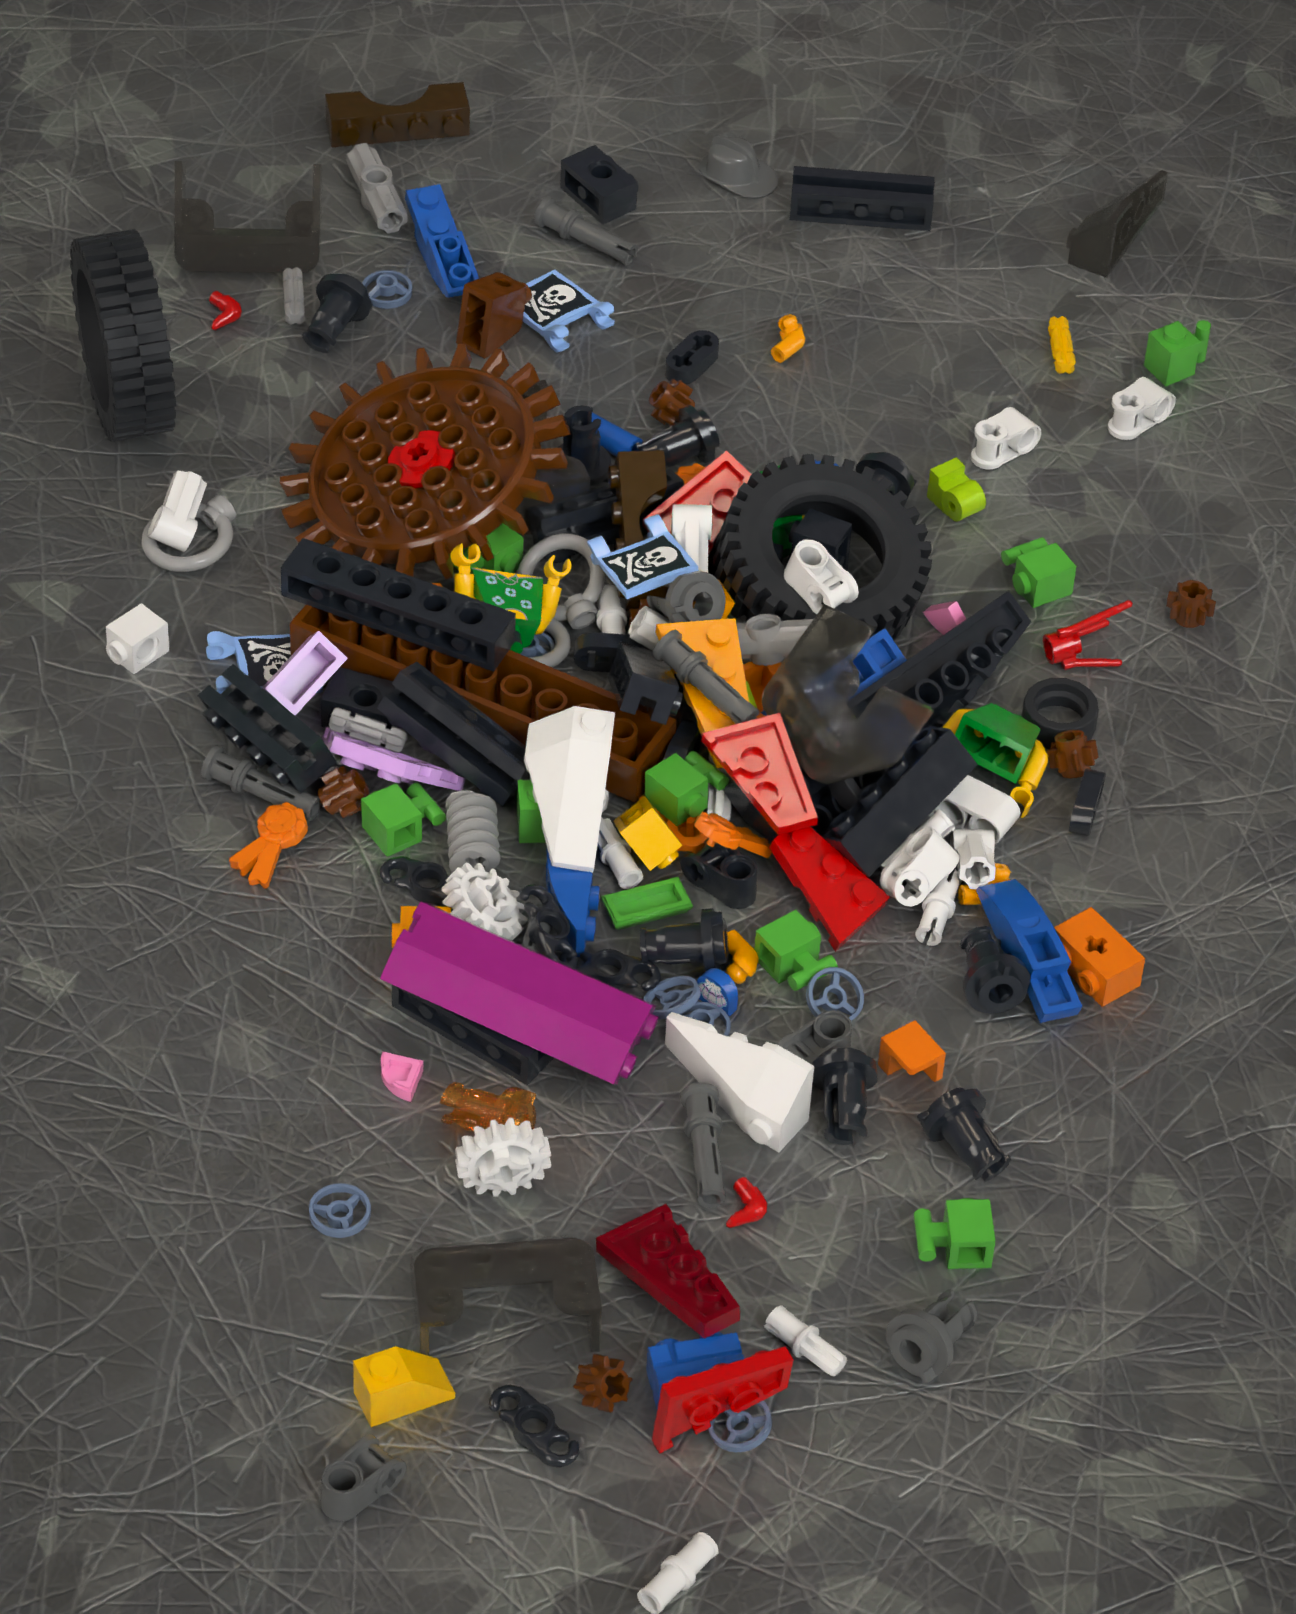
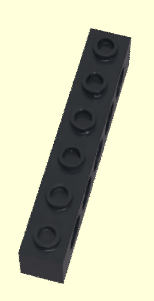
[281,538,516,672]

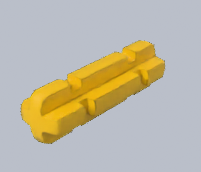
[1048,316,1076,374]

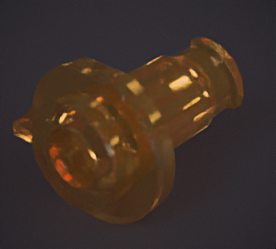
[440,1082,537,1133]

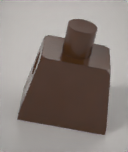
[456,272,532,359]

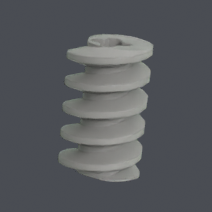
[445,790,501,873]

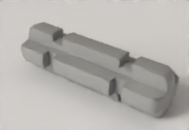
[283,267,305,325]
[329,707,407,753]

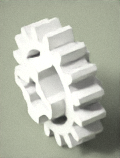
[442,863,528,941]
[455,1118,551,1197]

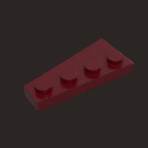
[596,1204,740,1339]

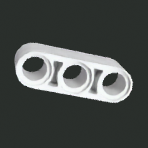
[929,775,1021,844]

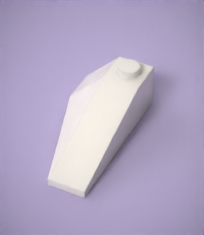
[524,706,615,873]
[665,1012,814,1153]

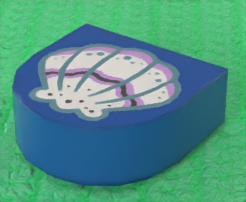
[697,968,738,1017]

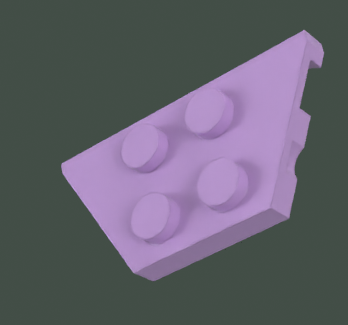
[322,727,466,791]

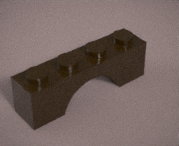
[325,82,470,148]
[608,450,669,611]

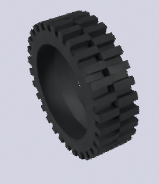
[70,229,176,442]
[713,454,932,664]

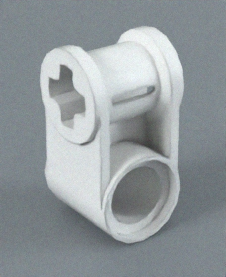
[1108,377,1176,440]
[971,407,1041,470]
[783,540,859,617]
[880,826,960,907]

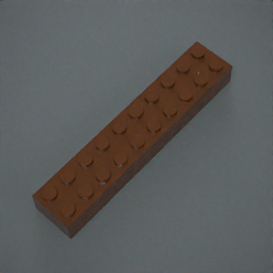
[290,605,676,803]

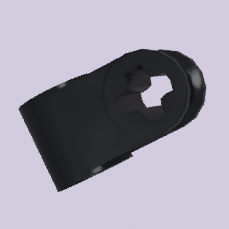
[680,838,757,909]

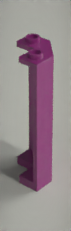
[380,901,659,1084]

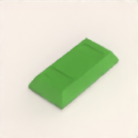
[601,877,693,930]

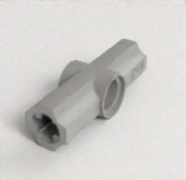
[346,143,407,233]
[736,614,827,666]

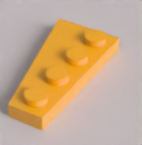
[655,618,749,768]

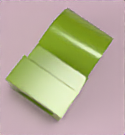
[927,457,986,522]

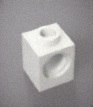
[106,603,169,674]

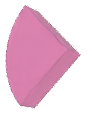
[923,601,966,635]
[381,1051,423,1102]

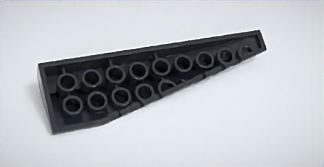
[723,590,1031,854]

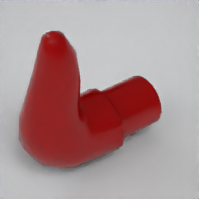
[209,291,242,330]
[726,1177,767,1228]

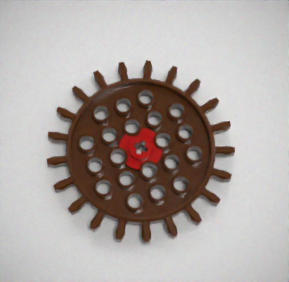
[279,344,570,580]

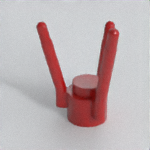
[1043,600,1133,670]

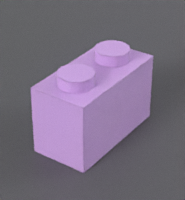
[262,631,348,715]

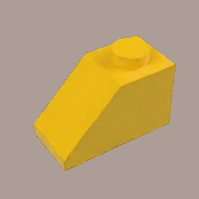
[613,796,682,871]
[353,1346,455,1427]

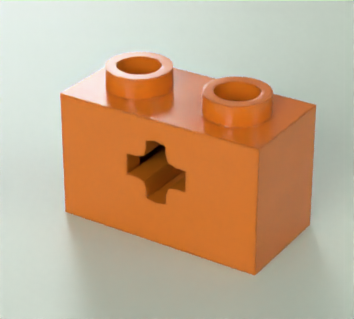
[1054,907,1145,1007]

